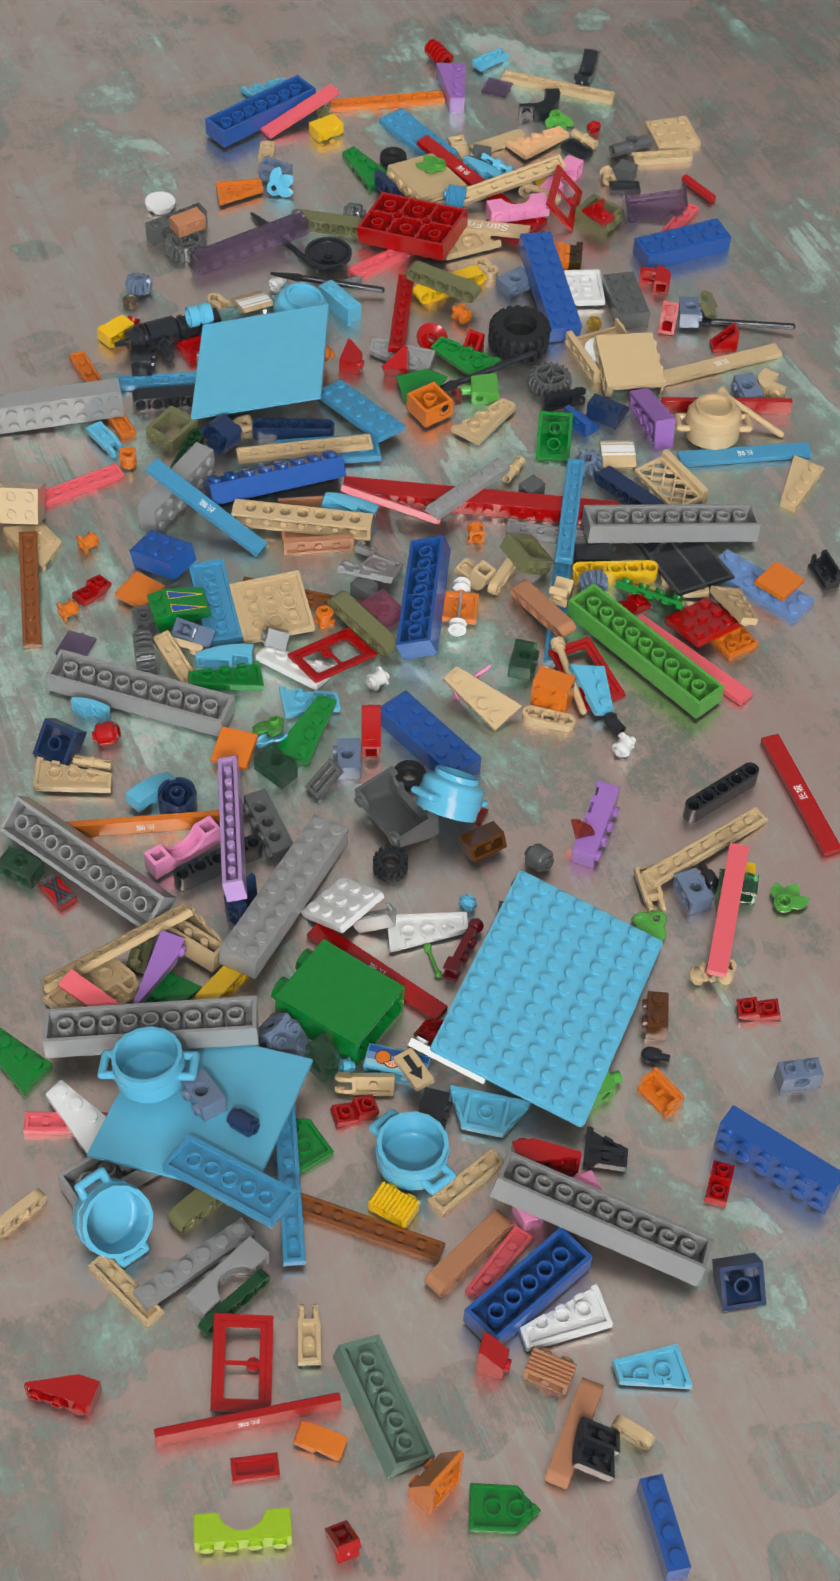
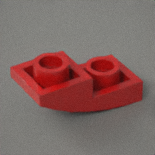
[72,574,112,607]
[617,594,652,615]
[736,997,781,1021]
[330,1095,380,1127]
[704,1160,735,1208]

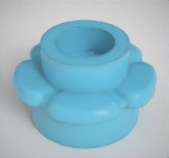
[458,894,477,912]
[339,1057,355,1074]

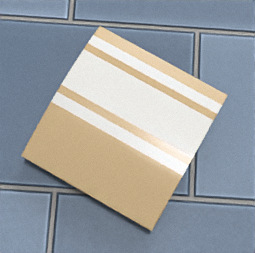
[230,291,274,313]
[599,441,637,470]

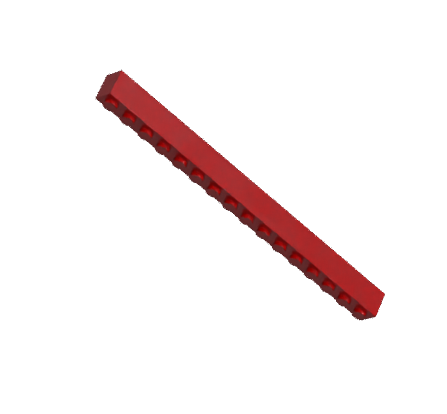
[342,476,619,525]

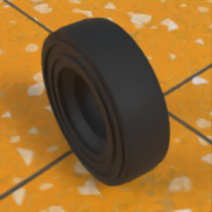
[380,147,407,168]
[394,760,426,792]

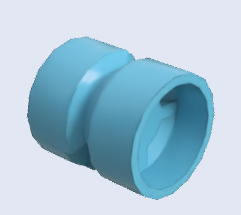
[185,302,214,328]

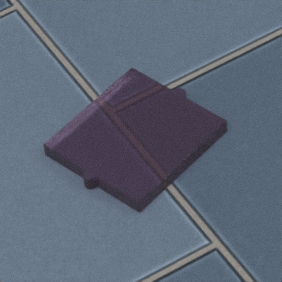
[482,77,513,98]
[55,630,97,656]

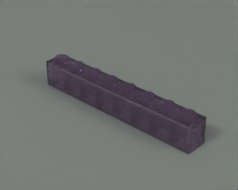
[190,211,309,276]

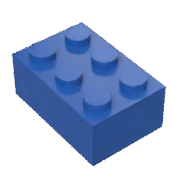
[129,530,196,581]

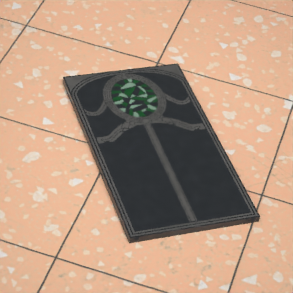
[636,542,735,596]

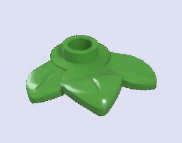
[545,110,574,130]
[416,155,446,173]
[252,716,284,738]
[771,883,810,913]
[631,910,667,941]

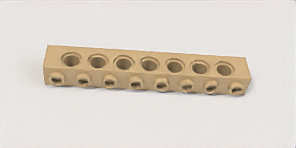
[231,499,373,541]

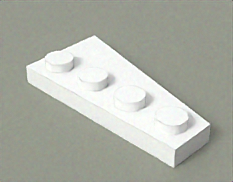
[256,646,335,690]
[387,912,468,953]
[408,1036,486,1084]
[46,1080,106,1154]
[519,1284,613,1352]

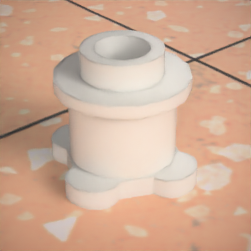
[268,276,288,293]
[366,666,390,691]
[612,732,636,757]

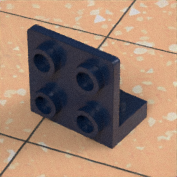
[374,170,406,197]
[224,873,257,926]

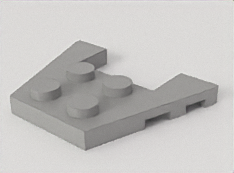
[337,540,404,584]

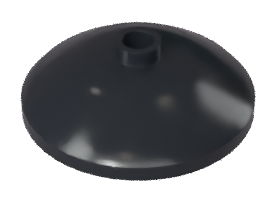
[305,237,352,270]

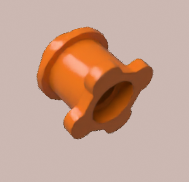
[451,302,472,324]
[119,447,137,469]
[467,522,486,544]
[76,531,99,555]
[56,599,80,623]
[314,605,335,629]

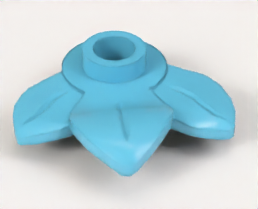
[267,167,294,198]
[256,731,288,748]

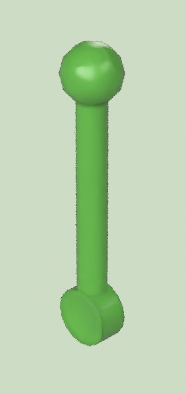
[424,943,442,978]

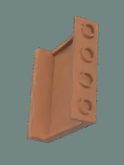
[278,496,354,556]

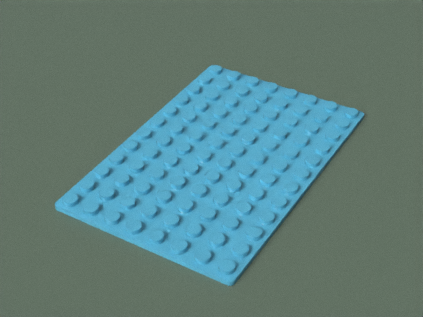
[430,871,663,1127]

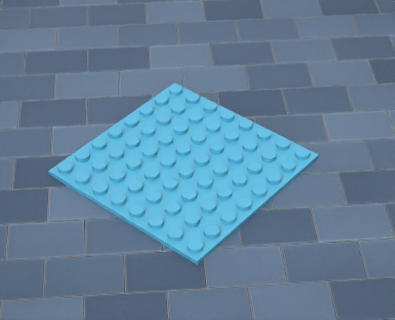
[191,304,329,419]
[87,1045,313,1180]

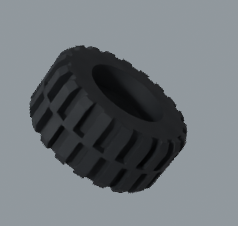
[488,305,551,364]

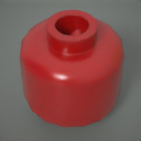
[92,720,121,747]

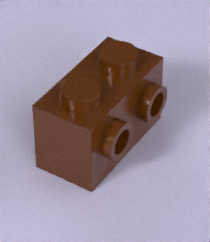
[459,821,507,862]
[642,991,669,1041]

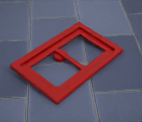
[546,164,582,231]
[287,627,377,683]
[548,636,626,710]
[210,1313,274,1412]

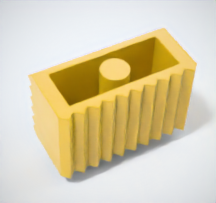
[309,113,344,142]
[97,314,134,349]
[368,1181,420,1229]

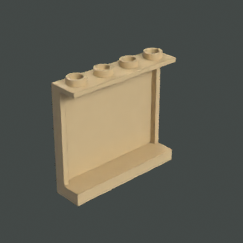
[386,153,467,201]
[565,318,629,384]
[593,332,666,397]

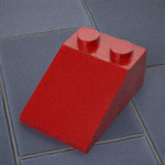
[511,1138,582,1177]

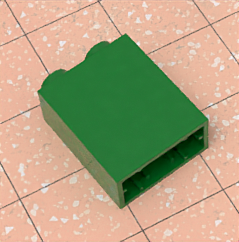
[271,939,405,1067]

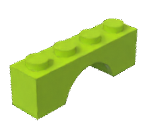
[193,1508,292,1554]

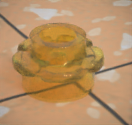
[587,316,601,331]

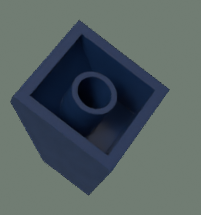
[586,393,630,429]
[32,718,87,766]
[712,1253,767,1311]

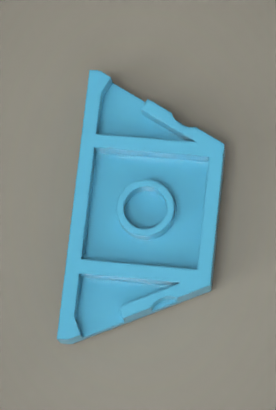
[450,1085,531,1138]

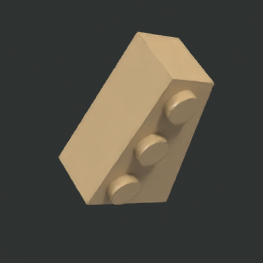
[165,904,224,973]

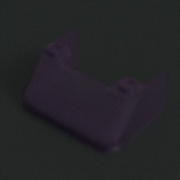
[622,182,688,223]

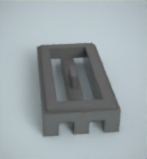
[305,758,344,800]

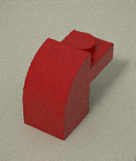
[639,265,671,296]

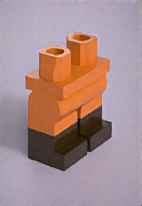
[554,240,583,270]

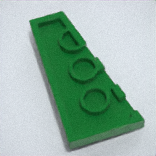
[342,146,387,192]
[431,336,501,376]
[615,577,687,610]
[187,661,264,691]
[273,694,337,765]
[145,972,202,1003]
[0,1027,52,1096]

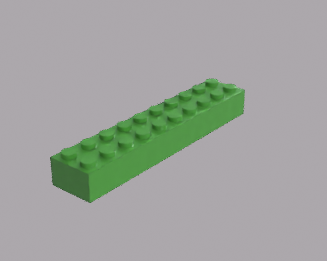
[567,583,725,719]

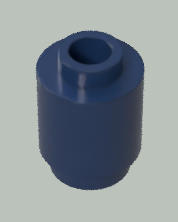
[226,1108,260,1137]

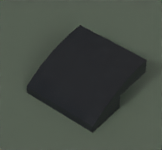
[572,1416,620,1482]

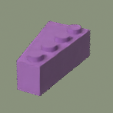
[436,63,465,113]
[629,388,676,451]
[571,780,620,868]

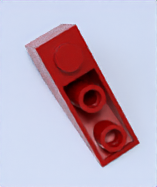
[361,704,381,759]
[24,1374,102,1416]

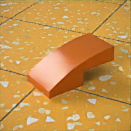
[293,1421,348,1461]

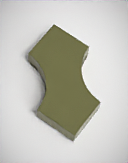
[700,290,718,319]

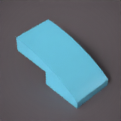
[71,697,111,722]

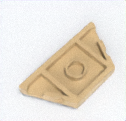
[446,231,501,261]
[3,522,63,571]

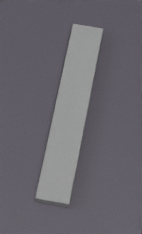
[505,520,593,544]

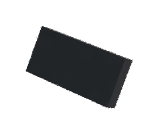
[560,138,593,160]
[609,181,641,195]

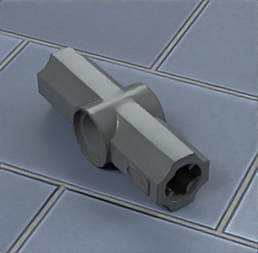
[609,133,654,158]

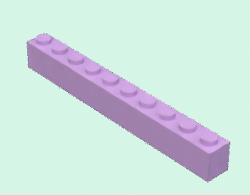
[218,755,247,902]

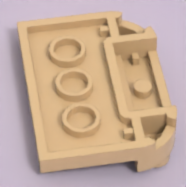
[43,957,139,1009]

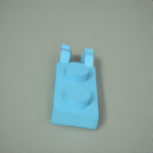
[471,48,509,72]
[86,421,125,458]

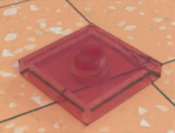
[359,589,401,628]

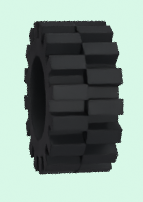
[373,845,408,883]

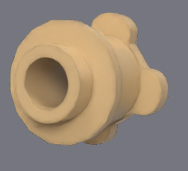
[689,962,716,986]

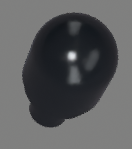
[699,864,718,890]
[641,1046,671,1065]

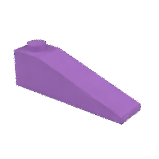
[133,930,187,1004]

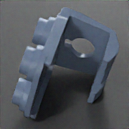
[259,1012,311,1057]

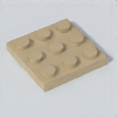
[645,116,701,151]

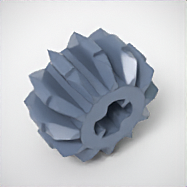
[125,272,152,296]
[575,448,603,477]
[578,568,609,591]

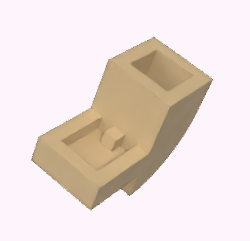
[757,368,787,398]
[454,558,497,591]
[549,576,575,608]

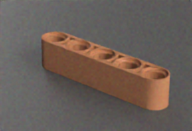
[510,579,576,638]
[424,1210,514,1297]
[544,1377,604,1490]

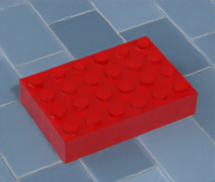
[357,192,468,261]

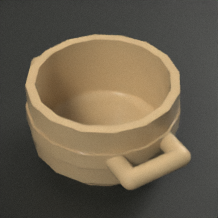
[674,393,753,450]

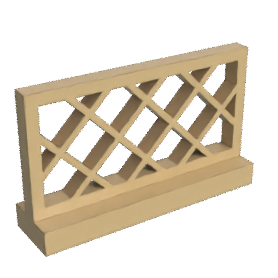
[634,449,709,504]

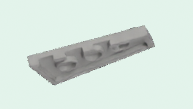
[369,337,435,372]

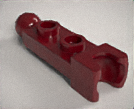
[442,918,484,983]

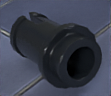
[604,712,626,735]

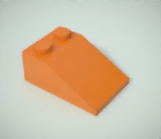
[408,1450,464,1515]

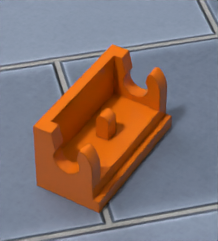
[637,1067,685,1119]

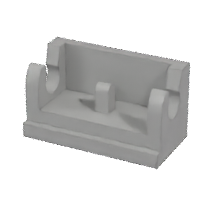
[353,903,397,933]

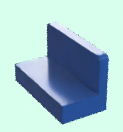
[564,405,599,437]

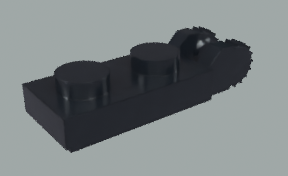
[542,387,586,411]

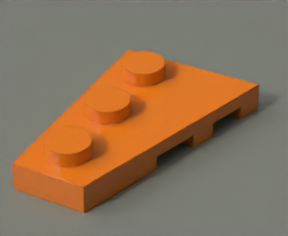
[216,178,263,206]

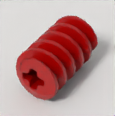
[424,39,454,64]

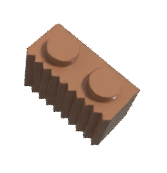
[169,207,206,238]
[523,1347,577,1396]

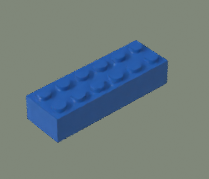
[633,218,731,269]
[381,690,481,775]
[714,1105,840,1213]
[463,1228,593,1345]

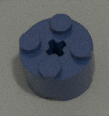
[202,413,242,454]
[158,777,198,814]

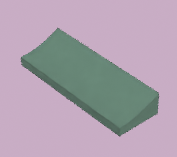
[332,1334,435,1480]

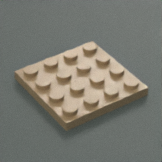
[229,570,315,644]

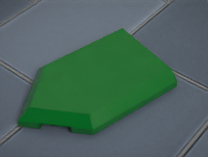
[396,368,447,402]
[296,1118,334,1174]
[468,1483,541,1534]

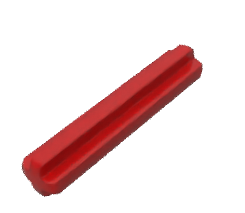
[681,174,716,203]

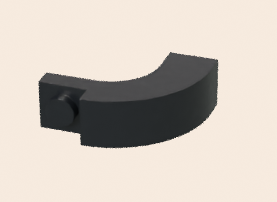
[574,48,601,87]
[518,88,560,123]

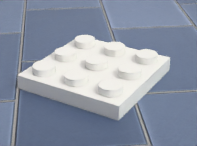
[564,269,605,306]
[301,877,384,933]

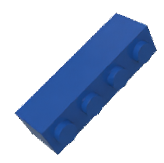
[637,1474,691,1581]

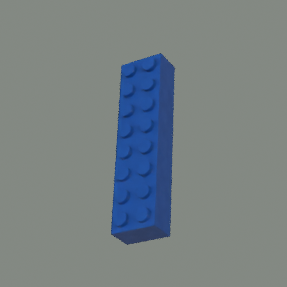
[205,75,316,148]
[518,231,582,342]
[203,450,346,505]
[396,535,451,660]

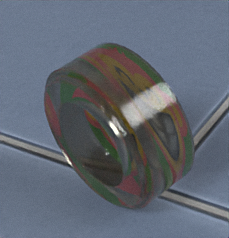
[122,294,139,309]

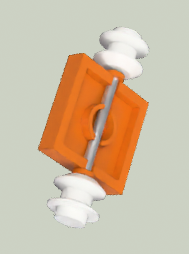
[442,577,479,637]

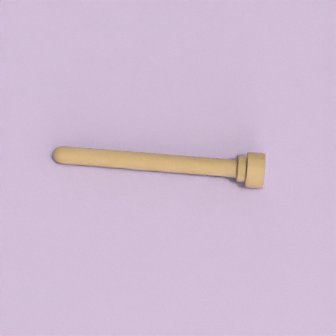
[717,386,784,438]
[550,636,587,715]

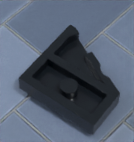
[583,1126,628,1172]

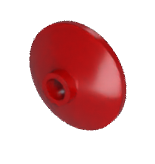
[416,323,448,349]

